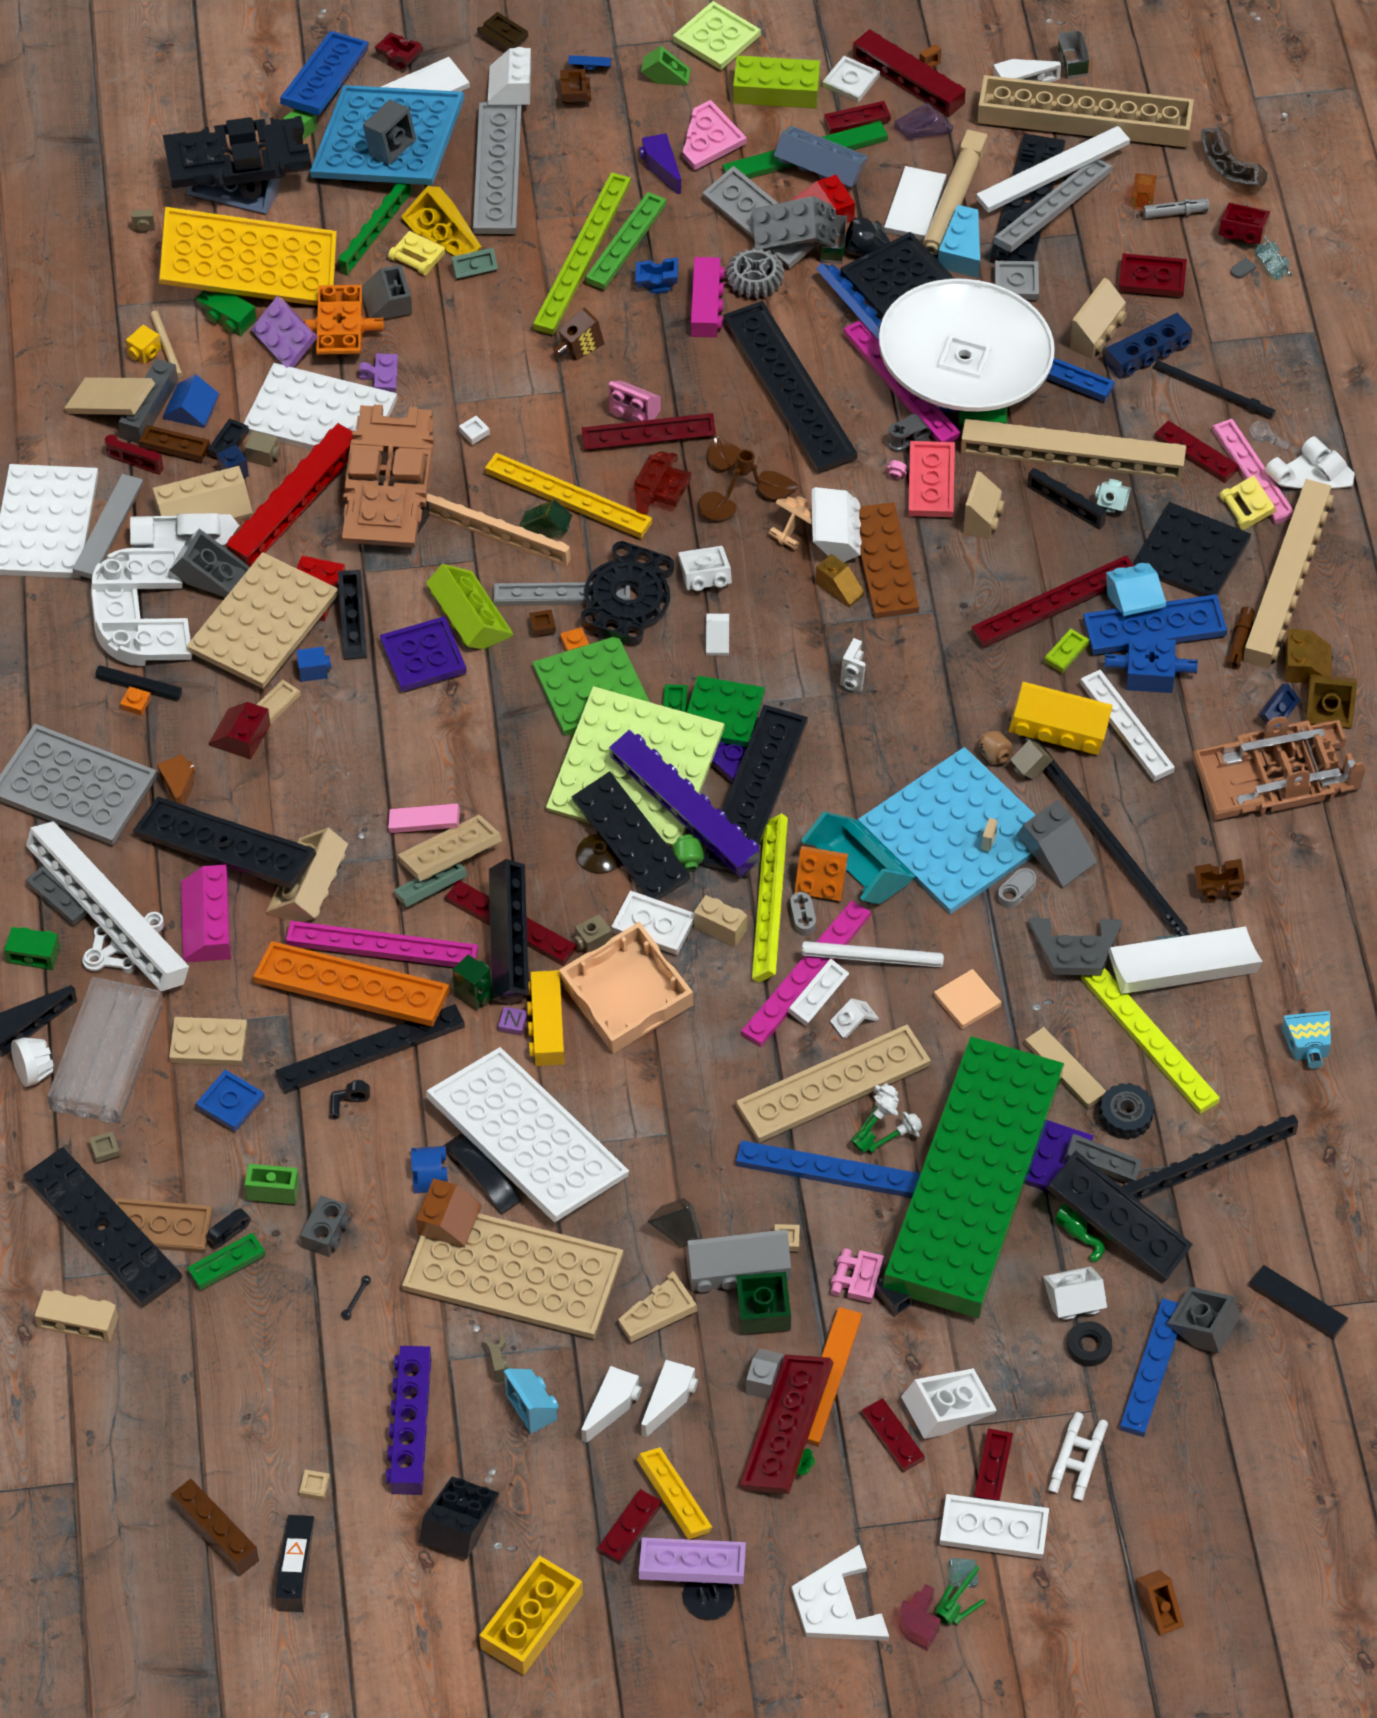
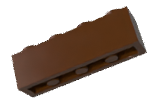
[171,1479,259,1577]

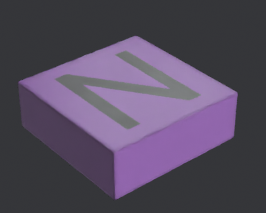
[498,1007,528,1035]

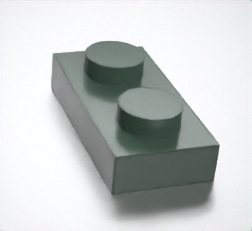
[451,248,498,278]

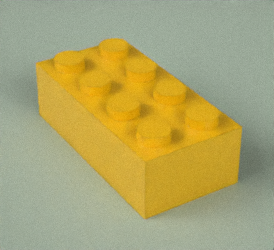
[479,1555,583,1675]

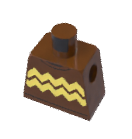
[553,307,605,360]

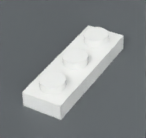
[787,959,849,1026]

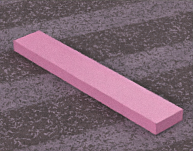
[1212,419,1294,525]

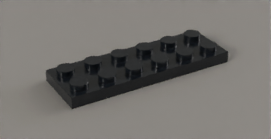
[571,771,691,900]
[1046,1151,1193,1283]

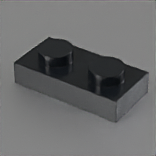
[208,418,249,458]

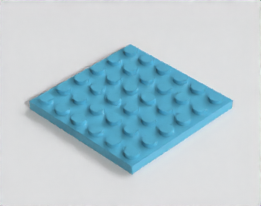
[858,747,1035,914]

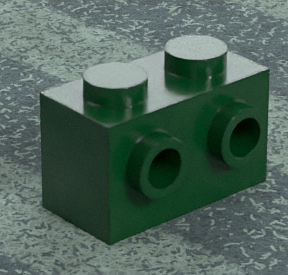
[452,954,492,1011]

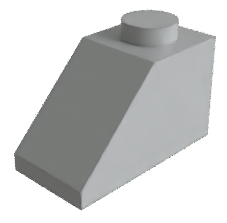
[746,1348,784,1399]

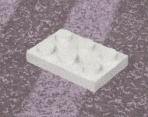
[611,891,694,955]

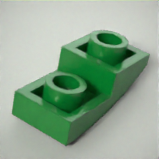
[959,407,1007,428]

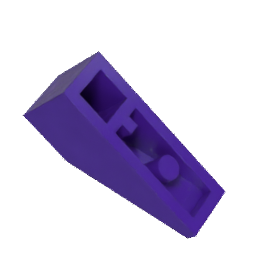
[639,133,681,194]

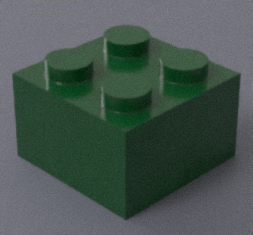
[736,1271,791,1334]

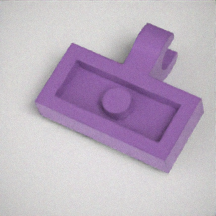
[359,353,398,393]

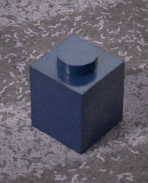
[217,445,249,478]

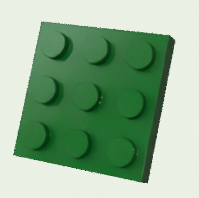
[687,676,765,747]

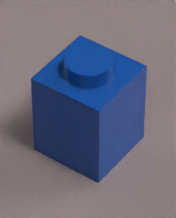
[296,646,331,682]

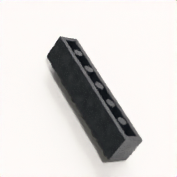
[489,859,529,1005]

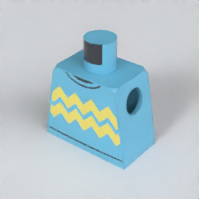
[1282,1011,1331,1069]

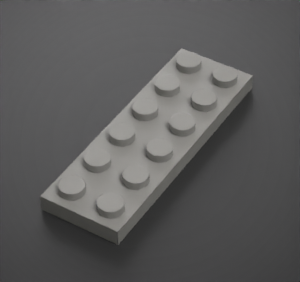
[703,166,819,269]

